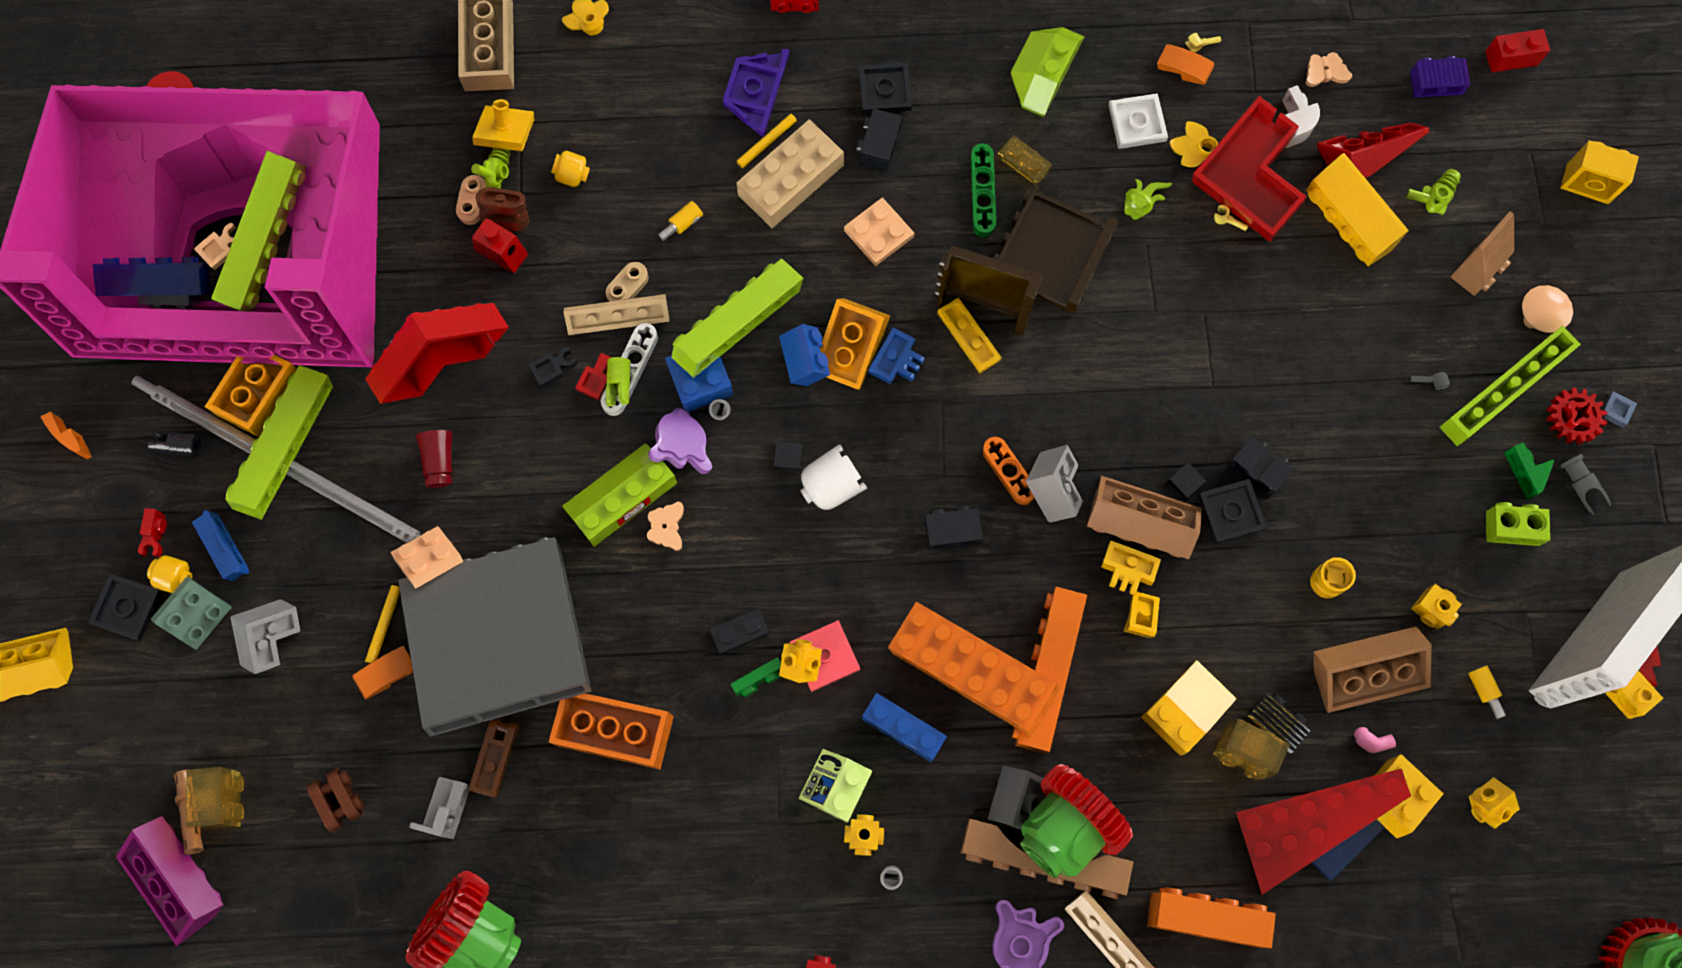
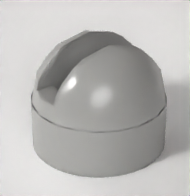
[709,399,731,420]
[880,866,903,890]

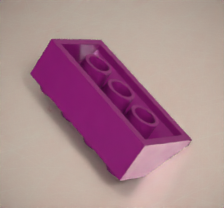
[116,816,224,946]

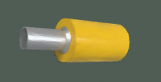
[658,201,703,241]
[1468,666,1506,719]

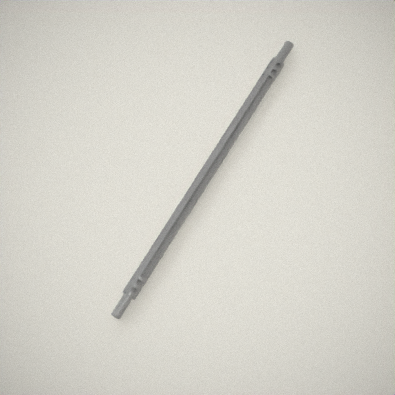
[132,376,421,543]

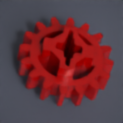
[1546,387,1607,445]

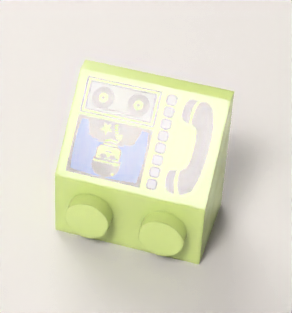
[799,749,872,823]

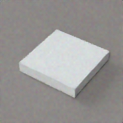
[1108,94,1168,149]

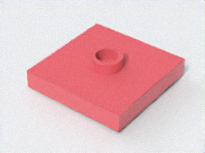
[790,620,860,692]

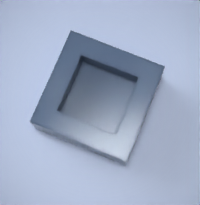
[1601,391,1637,428]

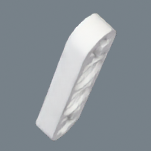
[601,323,658,416]

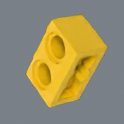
[1605,671,1663,719]

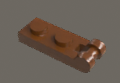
[468,718,519,798]

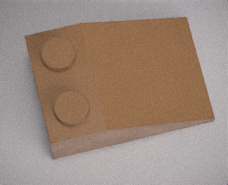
[1451,212,1514,296]

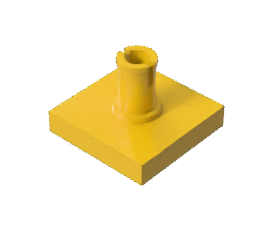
[472,99,534,151]

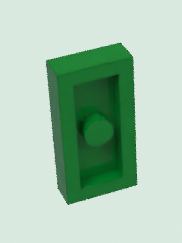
[731,657,781,697]

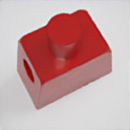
[472,219,528,274]

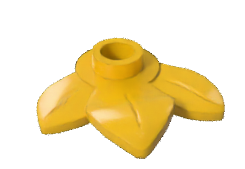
[562,0,609,35]
[1169,121,1218,168]

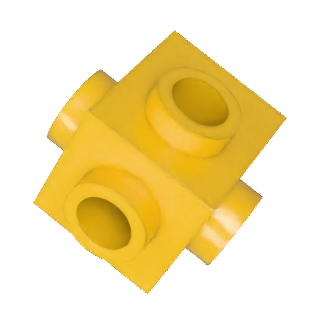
[1411,584,1462,629]
[779,639,822,683]
[1469,777,1520,829]
[844,815,884,856]

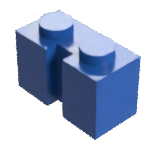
[779,324,830,386]

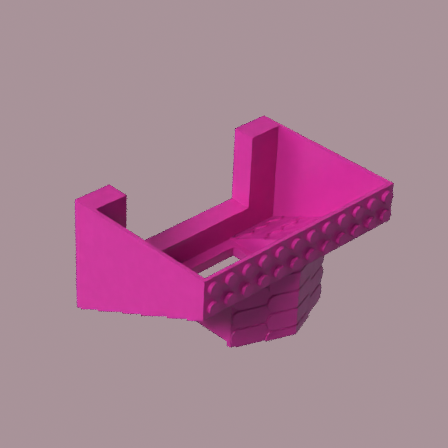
[0,85,380,368]

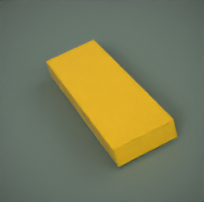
[937,297,1001,373]

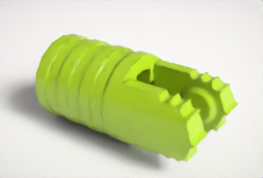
[606,357,631,407]

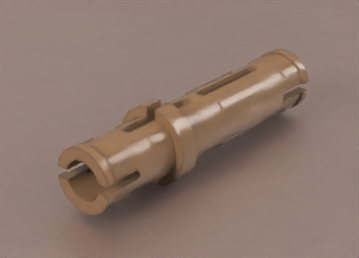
[174,770,204,855]

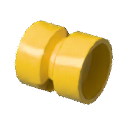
[1310,558,1356,598]

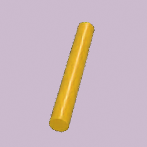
[737,114,797,168]
[365,585,400,664]

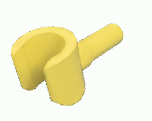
[1185,33,1221,52]
[1214,205,1248,231]

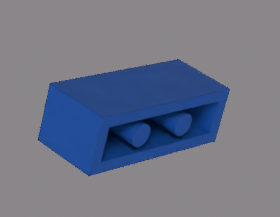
[862,693,947,762]

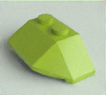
[1011,27,1084,117]

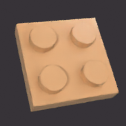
[844,197,914,266]
[391,526,463,589]

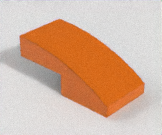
[1157,44,1215,85]
[41,412,92,460]
[352,646,413,700]

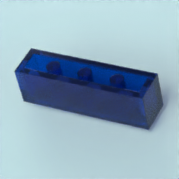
[92,256,211,296]

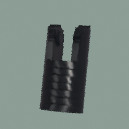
[147,430,202,457]

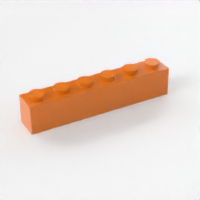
[1012,587,1087,754]

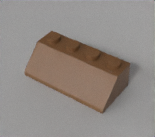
[1087,476,1202,559]
[1314,627,1432,713]

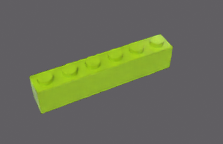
[211,151,306,312]
[671,259,804,378]
[1439,325,1581,446]
[226,365,333,520]

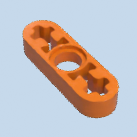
[983,437,1035,505]

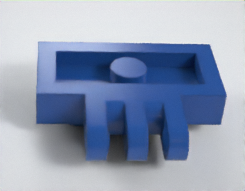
[868,328,925,385]

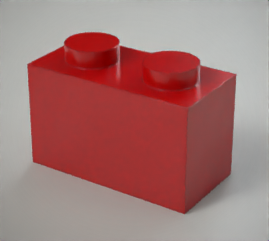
[1485,29,1551,73]

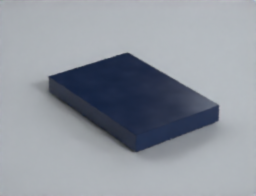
[1311,782,1384,881]

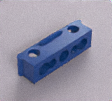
[192,510,249,581]

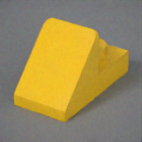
[1124,591,1160,638]

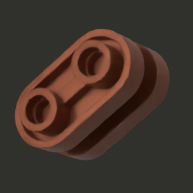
[475,187,529,231]
[306,768,365,833]

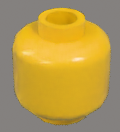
[551,151,590,187]
[147,555,192,593]

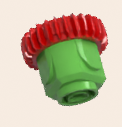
[1020,764,1133,878]
[405,871,521,968]
[1598,917,1682,968]

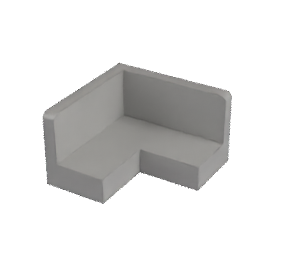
[1026,445,1083,522]
[230,600,300,674]
[409,777,470,839]

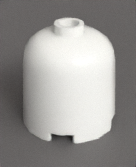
[800,444,867,510]

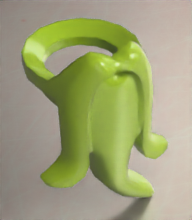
[1124,179,1172,220]

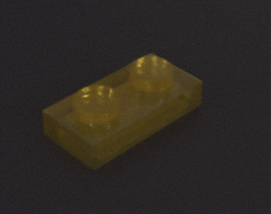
[998,135,1053,185]

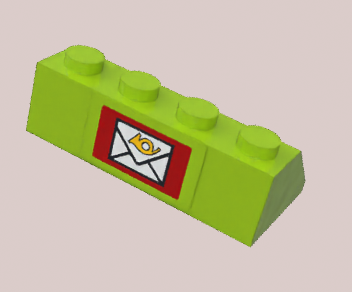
[562,443,677,547]

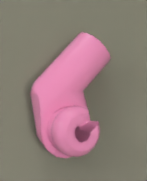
[1354,727,1396,753]

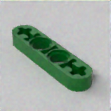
[970,143,996,238]

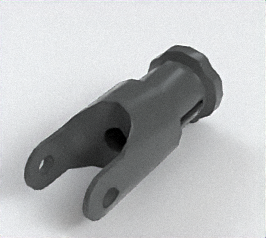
[1560,454,1611,515]

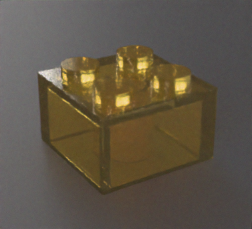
[1213,719,1290,780]
[186,767,244,830]

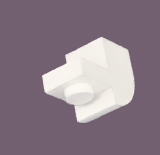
[1282,85,1320,148]

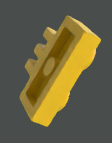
[1101,541,1161,595]

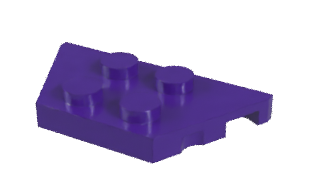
[723,49,789,137]

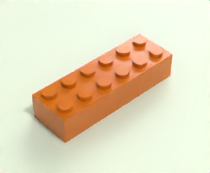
[888,602,1059,736]

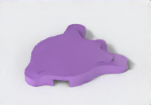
[648,408,712,474]
[992,900,1064,968]

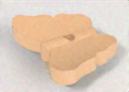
[1305,52,1352,87]
[647,502,684,551]

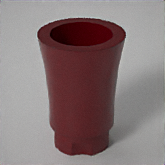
[415,430,453,488]

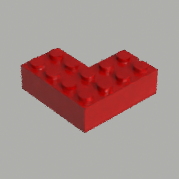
[1191,96,1306,242]
[365,303,509,404]

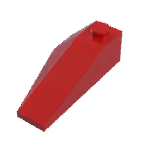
[1317,123,1429,178]

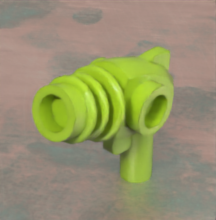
[471,148,510,189]
[1406,169,1461,215]

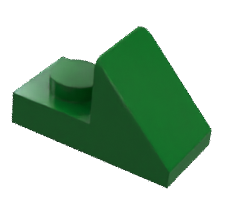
[1504,442,1554,500]

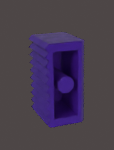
[1410,56,1470,97]

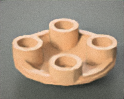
[1522,285,1573,333]

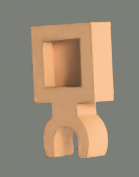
[194,223,236,270]

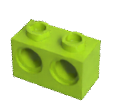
[1486,502,1550,546]

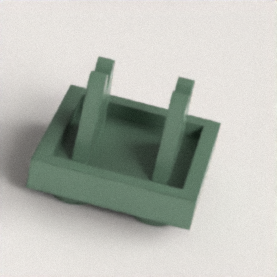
[151,576,232,650]

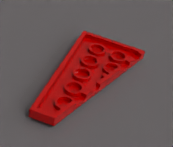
[1236,768,1411,895]

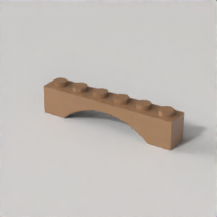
[960,819,1134,900]

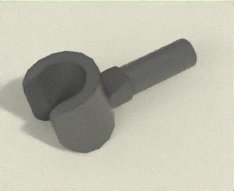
[1410,372,1450,390]

